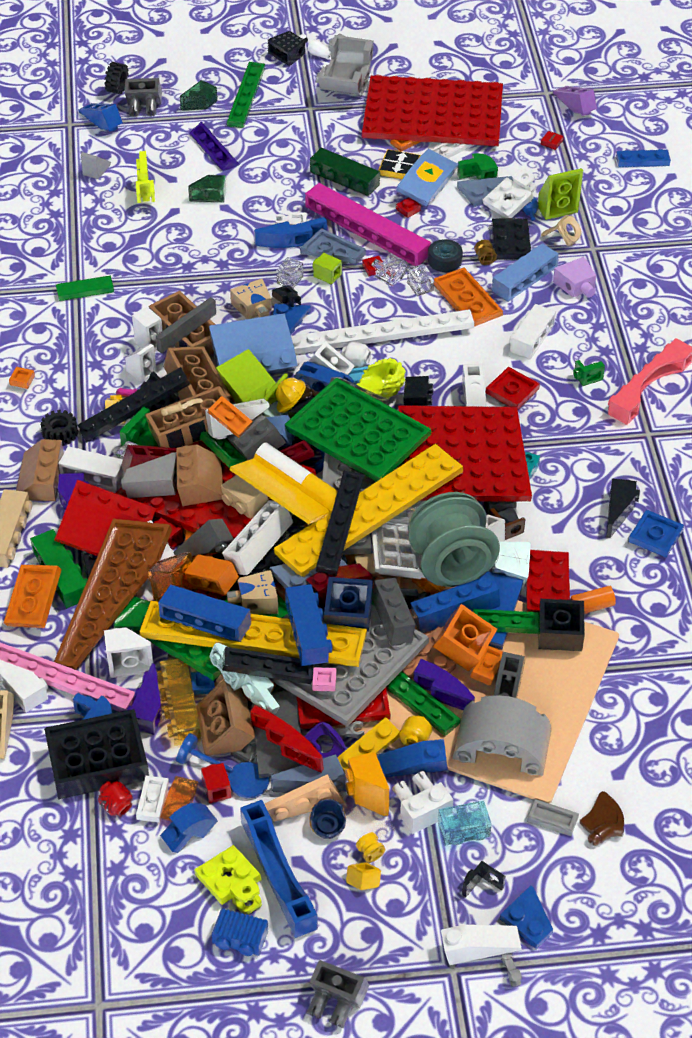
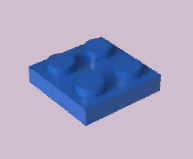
[628,509,684,558]

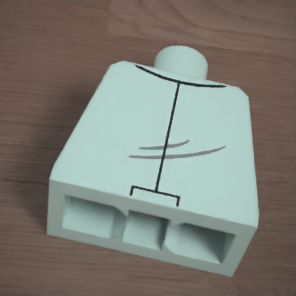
[491,542,531,587]

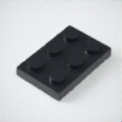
[491,218,531,260]

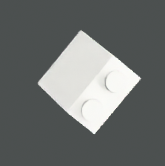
[104,628,153,678]

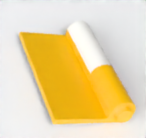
[230,443,338,524]

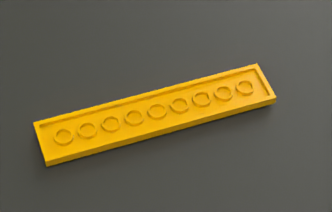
[274,444,463,577]
[140,601,367,667]

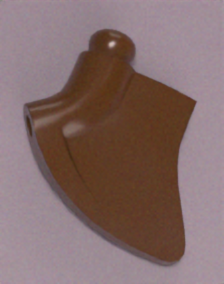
[579,791,624,846]

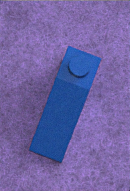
[78,103,123,132]
[377,739,448,778]

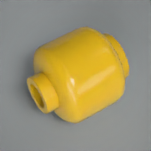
[399,715,432,746]

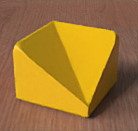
[346,862,381,890]

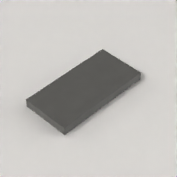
[251,691,302,778]

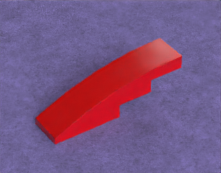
[250,705,324,773]

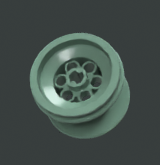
[408,492,500,587]

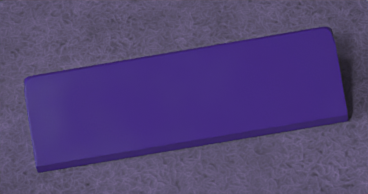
[189,121,240,171]

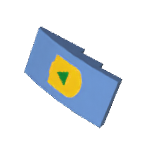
[396,148,458,207]

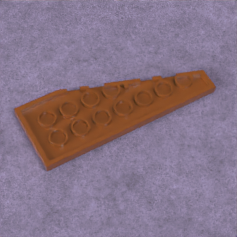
[54,519,172,670]

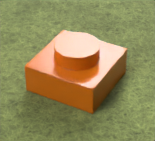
[9,367,35,389]

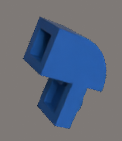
[73,693,112,720]
[160,803,218,853]

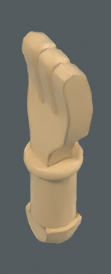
[161,398,203,416]

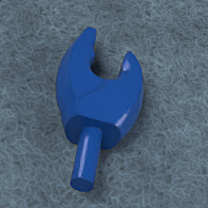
[521,197,538,221]

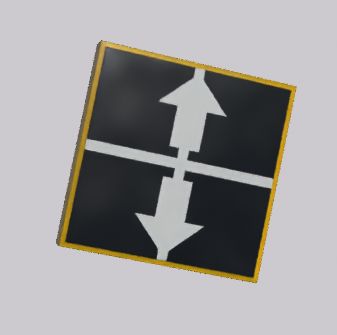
[378,149,421,179]

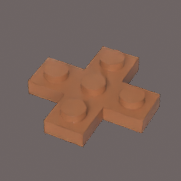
[402,627,456,679]

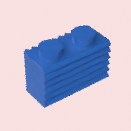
[212,908,268,956]

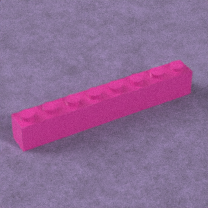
[305,183,431,267]

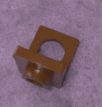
[489,508,526,540]

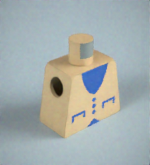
[230,278,271,319]
[226,570,278,615]

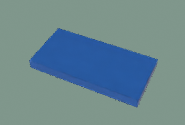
[480,572,524,649]

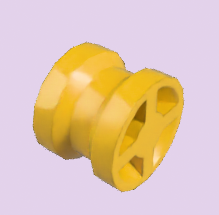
[356,832,386,863]

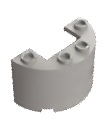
[316,35,374,95]
[453,695,551,776]

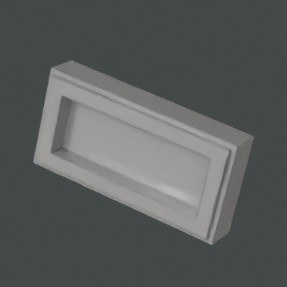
[527,799,579,836]

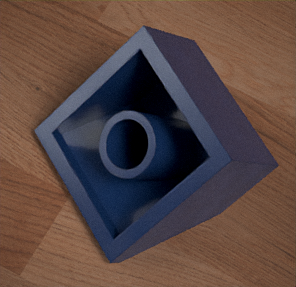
[324,577,373,632]

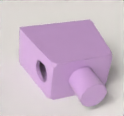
[553,257,596,298]

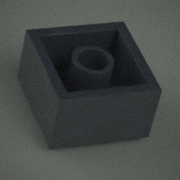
[538,598,585,651]

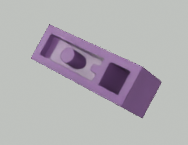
[553,86,597,116]

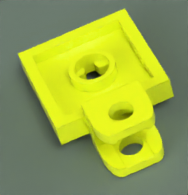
[136,151,155,203]
[194,845,262,915]

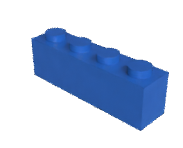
[410,574,500,633]
[285,584,332,666]
[158,585,251,642]

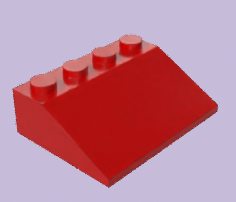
[54,480,156,556]

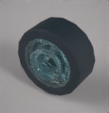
[428,239,463,272]

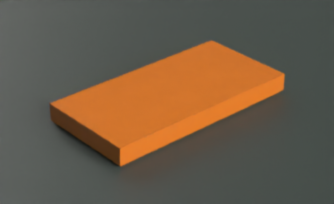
[432,267,503,327]

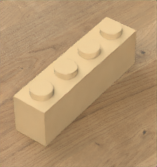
[0,489,32,568]

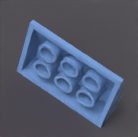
[209,313,298,374]

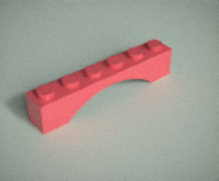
[608,338,692,425]

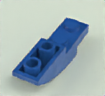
[254,217,327,248]

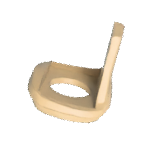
[541,215,581,246]

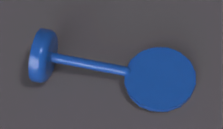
[176,733,269,798]

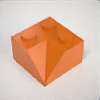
[432,604,497,672]

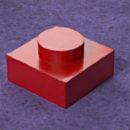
[396,197,421,218]
[362,256,386,277]

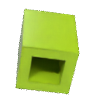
[312,253,342,285]

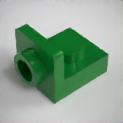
[573,360,605,386]

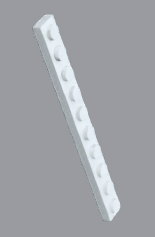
[291,310,474,354]

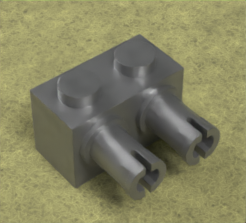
[125,78,162,116]
[306,960,370,1028]

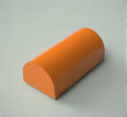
[570,586,616,614]

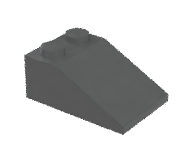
[226,414,286,460]

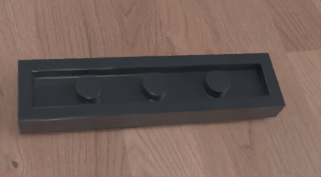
[222,647,313,685]

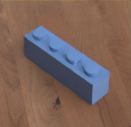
[492,243,559,302]

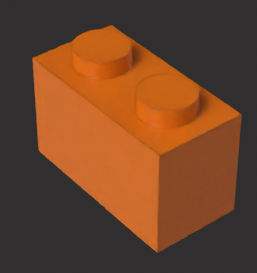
[184,554,239,595]

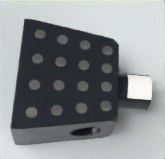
[268,31,308,66]

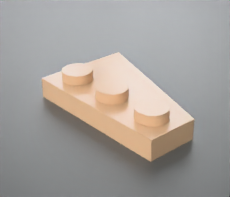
[265,774,344,822]

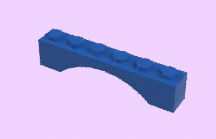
[240,800,318,938]

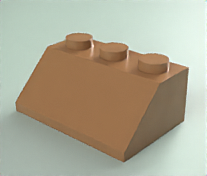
[16,439,64,501]
[177,444,223,506]
[196,680,255,756]

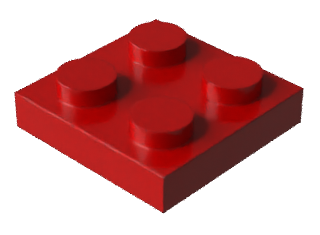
[485,367,540,410]

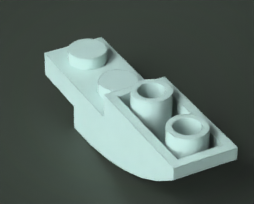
[209,643,280,715]

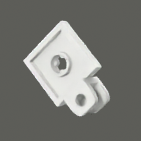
[483,169,536,218]

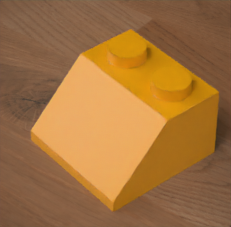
[345,752,389,817]

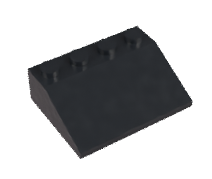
[44,709,149,800]

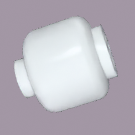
[341,342,371,368]

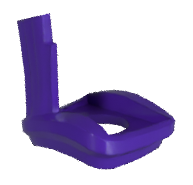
[304,722,346,758]

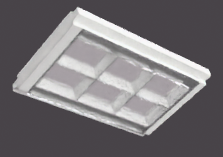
[371,522,425,579]

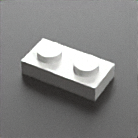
[136,776,169,823]

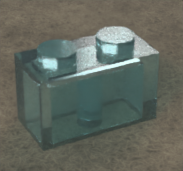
[438,800,492,846]

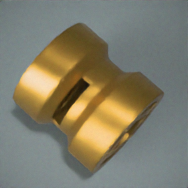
[474,239,497,265]

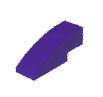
[414,659,475,710]

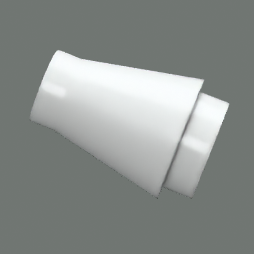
[307,39,331,60]

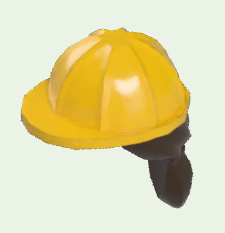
[276,378,320,413]

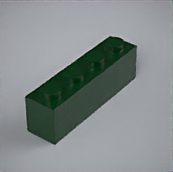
[310,147,380,197]

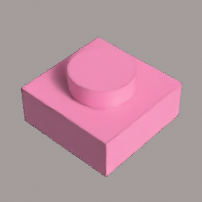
[312,668,337,691]

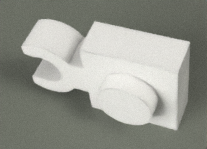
[276,213,307,225]

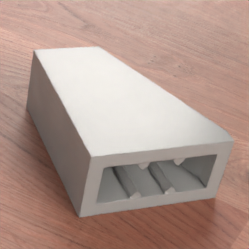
[121,452,177,498]

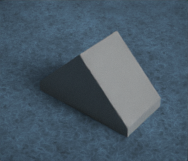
[81,152,111,179]

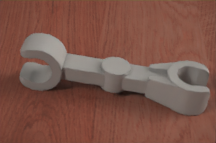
[307,721,365,744]
[501,952,522,987]

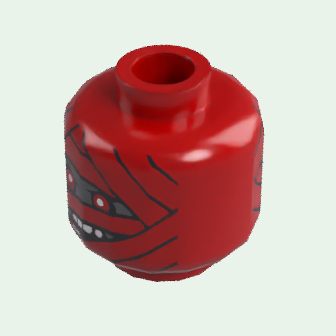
[98,781,133,816]

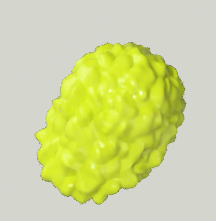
[356,358,406,399]

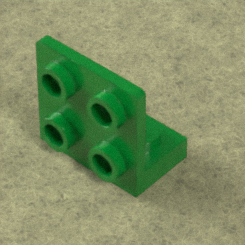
[119,407,159,450]

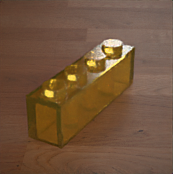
[157,658,201,746]

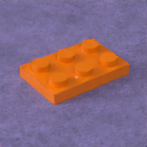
[4,564,62,628]

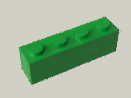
[30,529,88,609]

